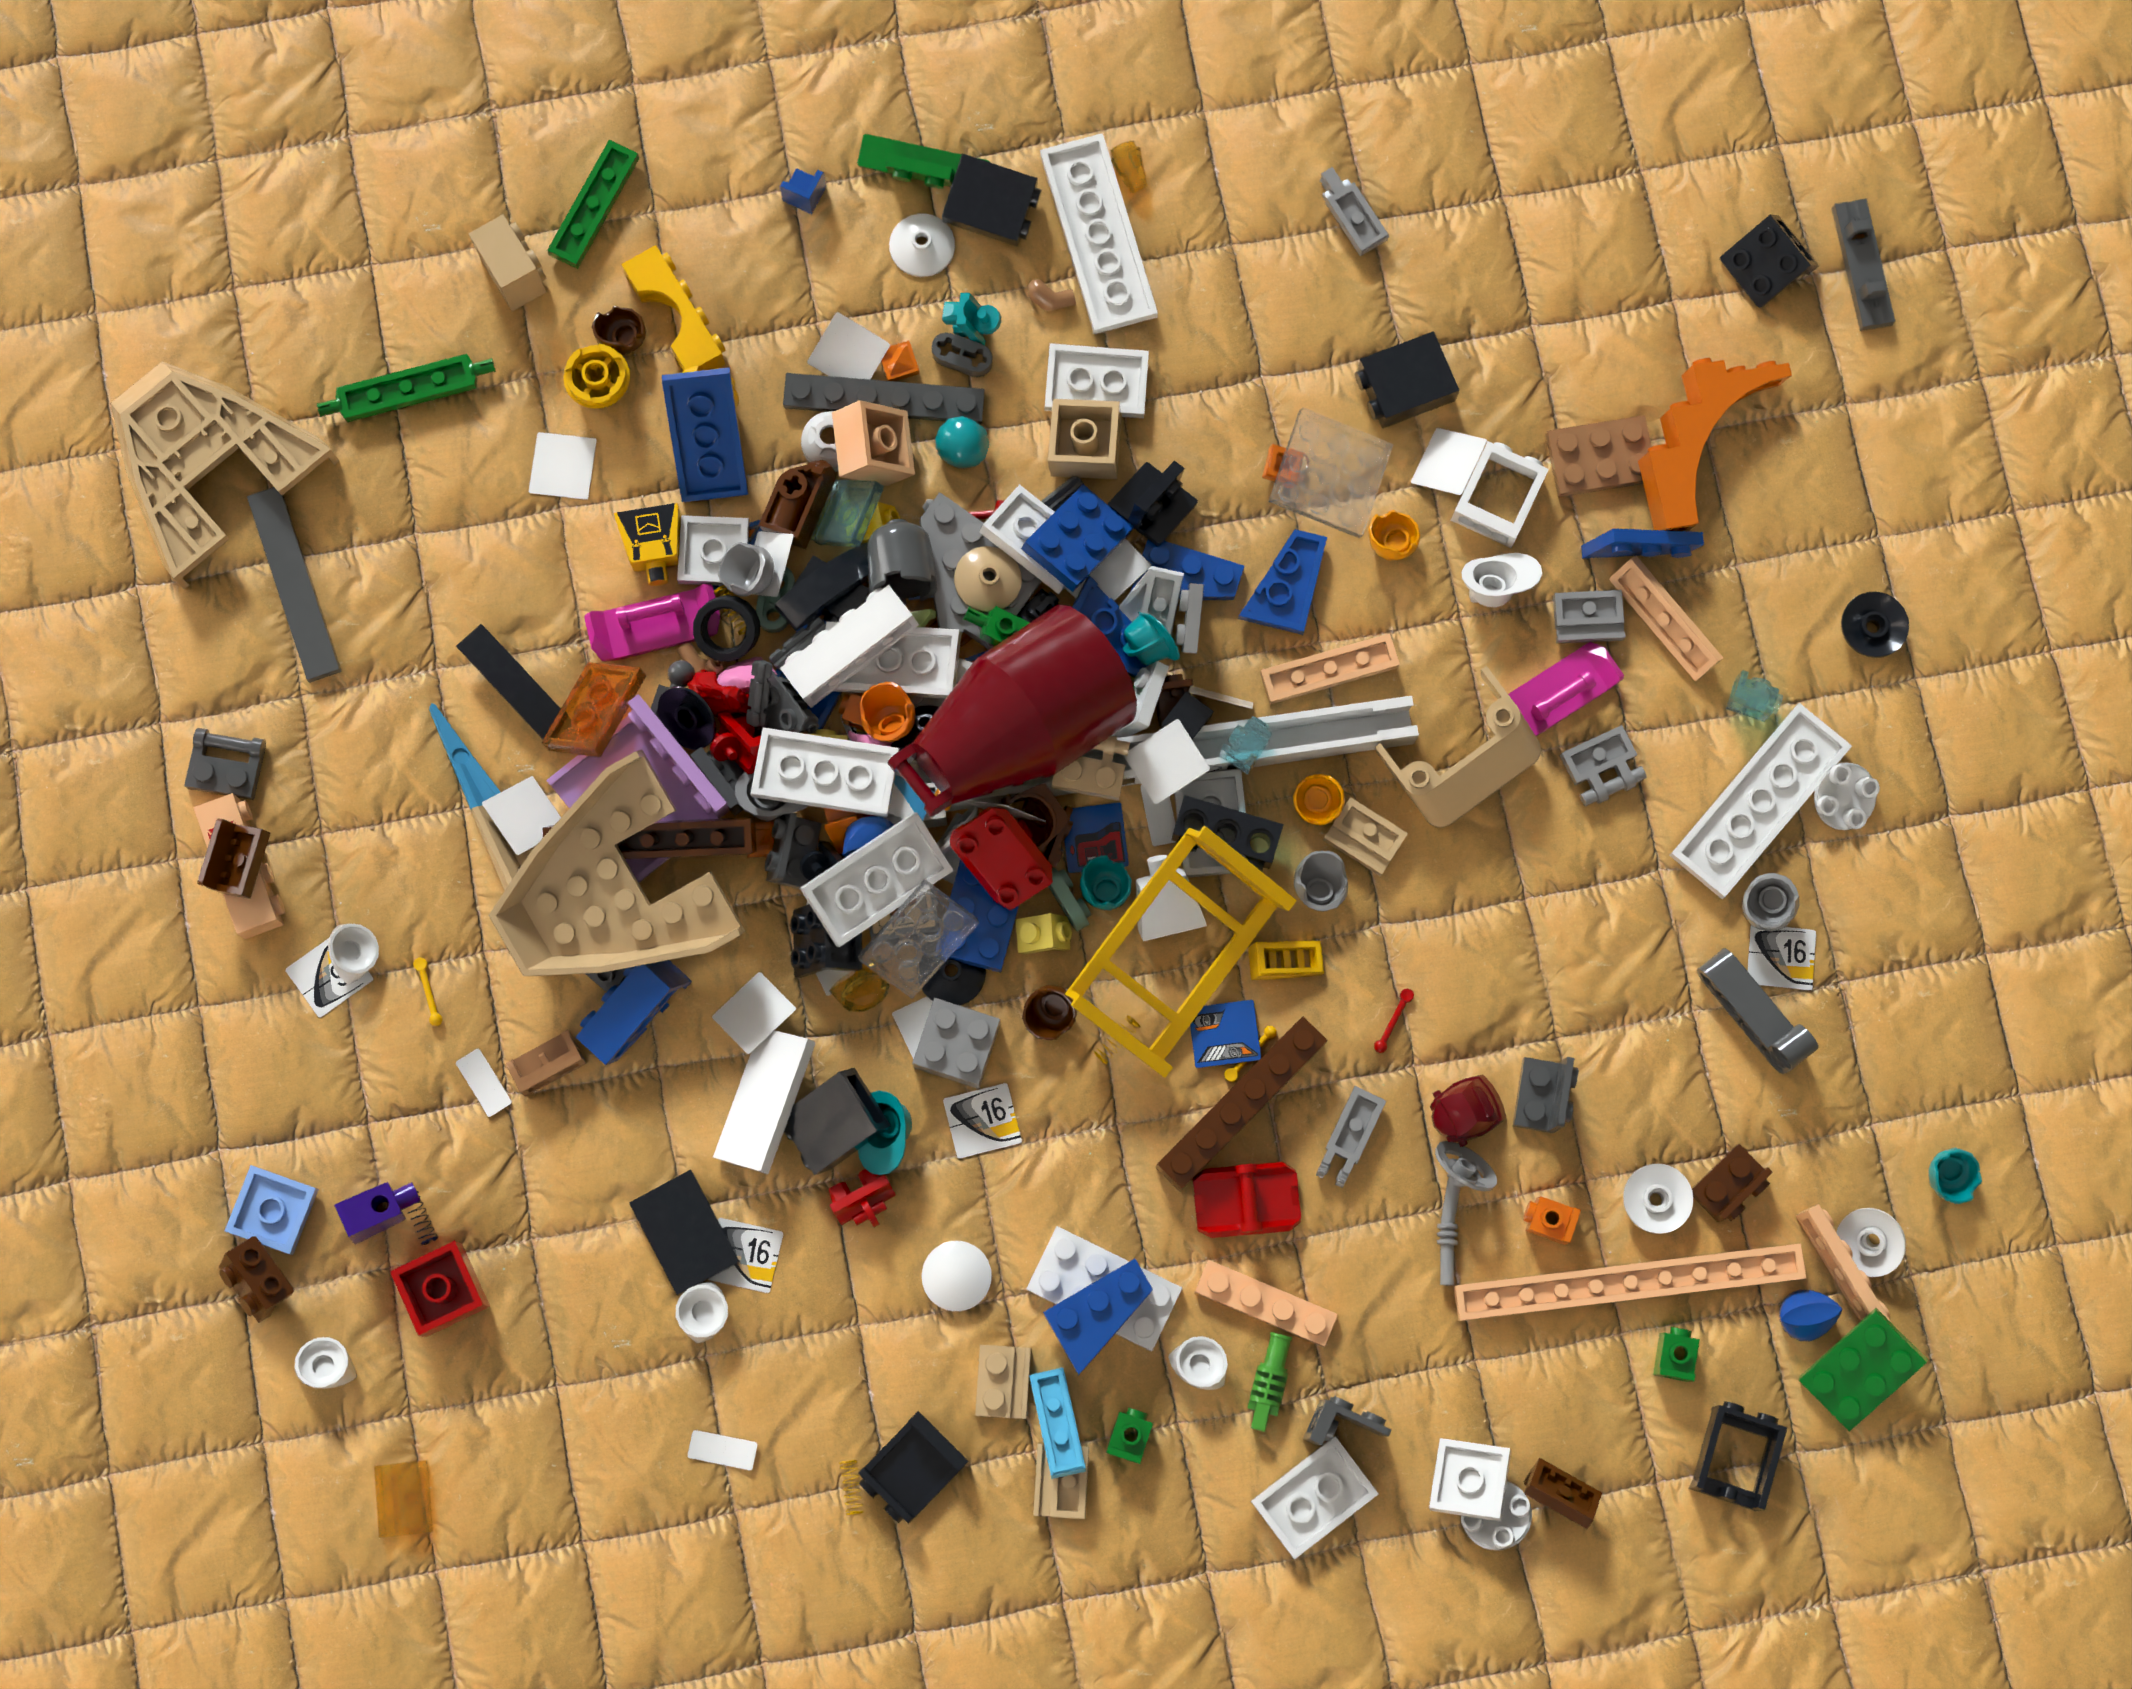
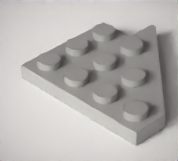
[920,492,1042,650]

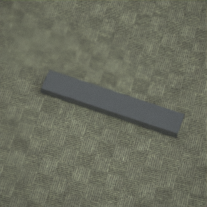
[247,487,342,683]

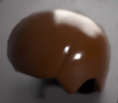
[592,306,647,355]
[1022,985,1077,1041]

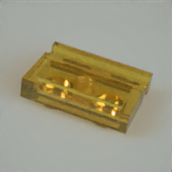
[374,1460,433,1538]

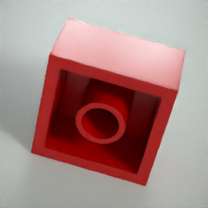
[390,1241,490,1337]

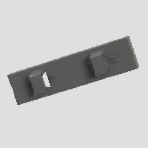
[1832,198,1895,331]

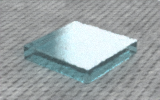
[811,480,884,547]

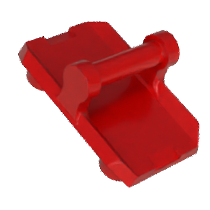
[950,807,1053,910]
[1193,1162,1301,1238]

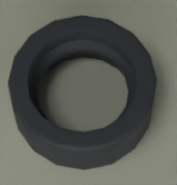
[693,595,760,662]

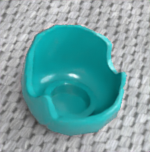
[935,416,990,469]
[1079,855,1132,911]
[1928,1147,1982,1204]

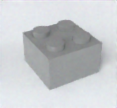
[912,998,1001,1089]

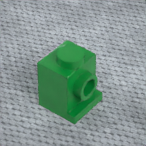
[1653,1327,1700,1382]
[1106,1407,1153,1464]

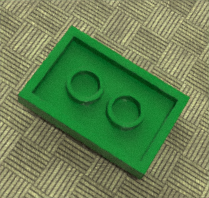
[1799,1308,1928,1432]

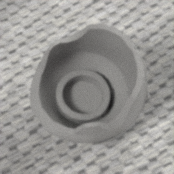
[718,542,774,597]
[1294,850,1348,912]
[1742,873,1800,931]

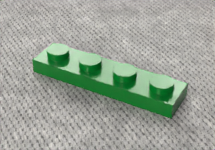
[547,140,640,269]

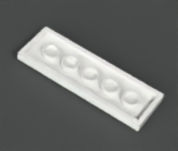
[1040,133,1158,335]
[1669,703,1852,899]

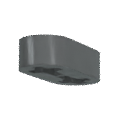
[931,333,992,377]

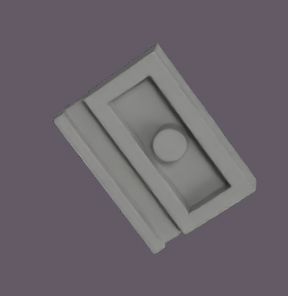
[1553,590,1626,644]

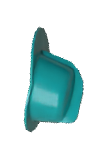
[1123,611,1180,665]
[858,1090,912,1175]

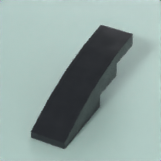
[456,624,576,749]

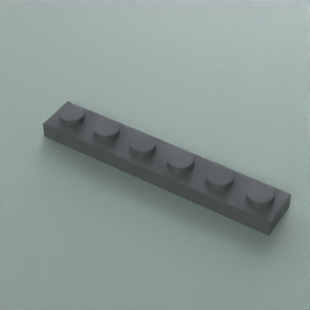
[783,373,985,424]

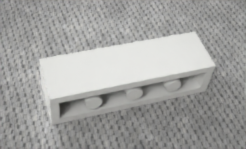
[780,584,919,708]

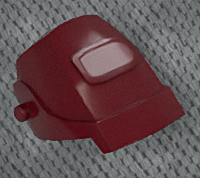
[1430,1075,1506,1147]

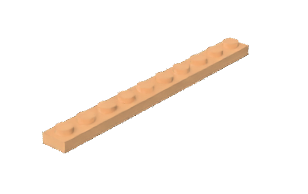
[1454,1244,1806,1321]

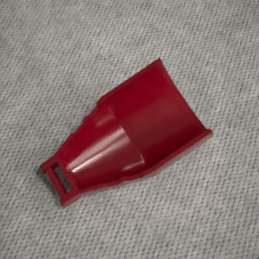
[887,605,1137,817]

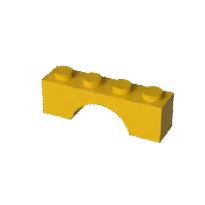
[621,245,726,371]

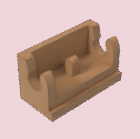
[506,1029,586,1097]

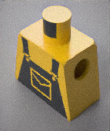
[614,503,681,586]

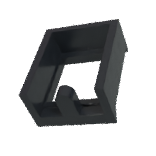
[1688,1401,1788,1511]

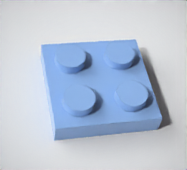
[225,1165,319,1255]

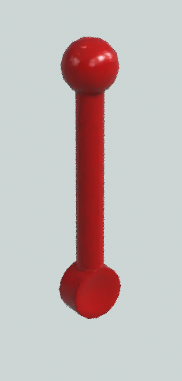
[1374,988,1414,1053]

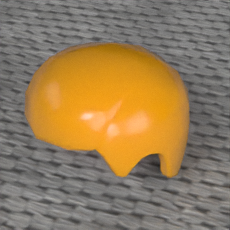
[1368,510,1421,561]
[1293,774,1345,825]

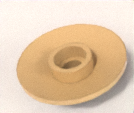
[954,546,1022,613]

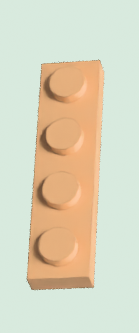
[1609,556,1723,681]
[1260,633,1400,704]
[1796,1204,1891,1322]
[1194,1260,1338,1347]

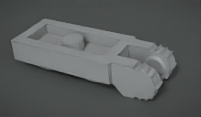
[1316,1086,1386,1188]

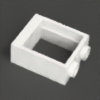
[1451,441,1549,548]

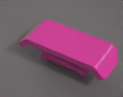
[584,584,720,662]
[1508,642,1624,737]

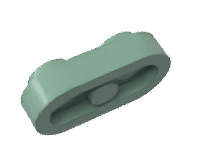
[756,567,795,633]
[1048,868,1091,932]

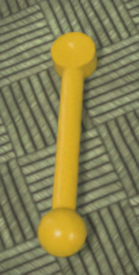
[413,957,443,1026]
[1224,1025,1277,1082]

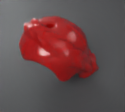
[687,669,751,717]

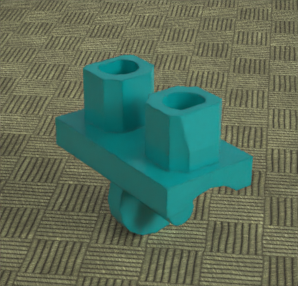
[942,293,1002,346]

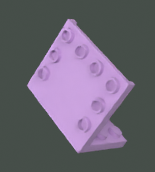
[547,694,730,883]

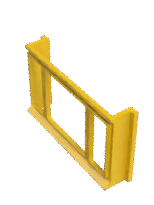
[1065,826,1297,1078]

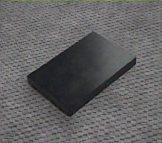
[629,1169,740,1296]

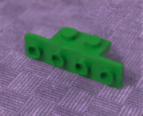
[857,134,991,189]

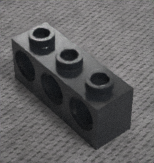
[1171,795,1284,871]

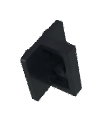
[1108,460,1198,546]

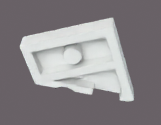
[1119,566,1184,635]

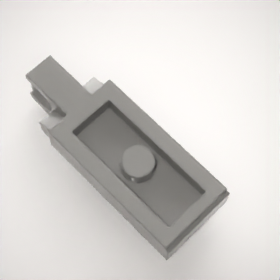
[1319,167,1389,256]

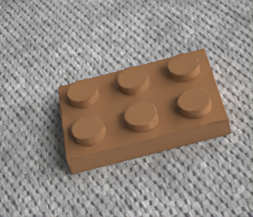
[1545,415,1652,498]

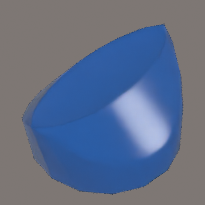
[842,816,894,857]
[1779,1289,1842,1341]

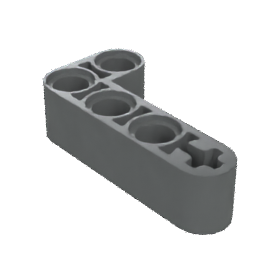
[1697,948,1819,1074]

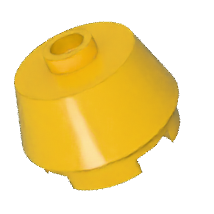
[563,344,630,409]

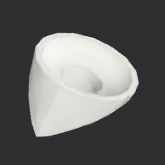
[328,923,379,985]
[676,1281,728,1344]
[1169,1336,1228,1390]
[295,1337,357,1389]

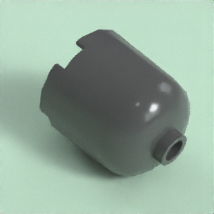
[867,519,937,605]

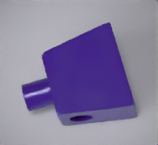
[334,1182,421,1244]

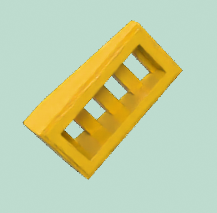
[1248,941,1324,980]

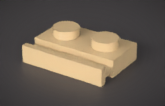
[1323,797,1408,877]
[975,1345,1031,1419]
[1033,1444,1090,1519]

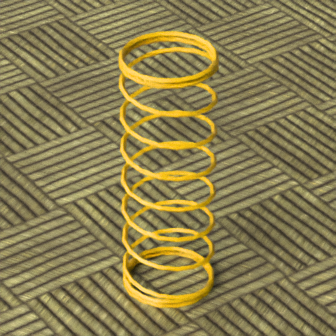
[714,585,746,635]
[1094,1015,1141,1065]
[839,1459,864,1515]

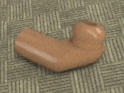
[1028,279,1076,311]
[677,643,724,678]

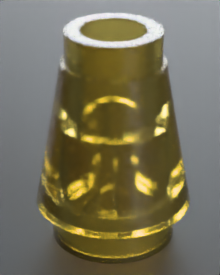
[1110,141,1148,193]

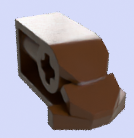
[759,460,836,549]

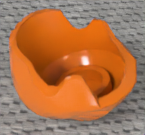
[860,682,916,742]

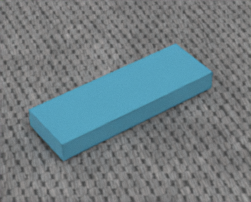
[1029,1367,1086,1479]

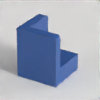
[780,168,826,214]

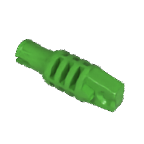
[1247,1332,1292,1432]

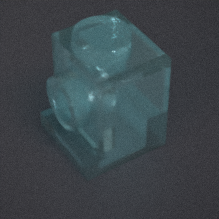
[1726,670,1783,722]
[1219,716,1273,774]

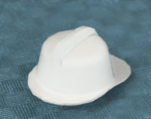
[1461,553,1542,608]

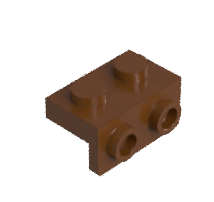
[197,818,271,899]
[219,1236,294,1323]

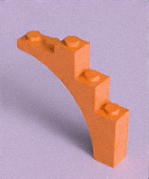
[1638,358,1792,531]

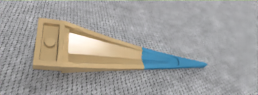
[429,703,534,891]

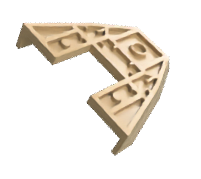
[110,361,339,589]
[488,750,745,976]

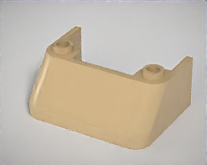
[1375,666,1541,828]

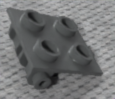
[754,671,819,736]

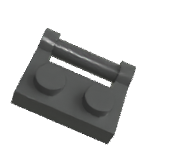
[184,728,266,800]

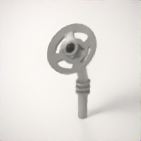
[1435,1141,1497,1286]

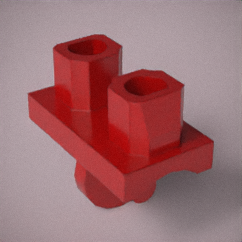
[710,711,761,775]
[829,1169,896,1228]

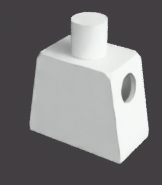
[1136,855,1207,942]

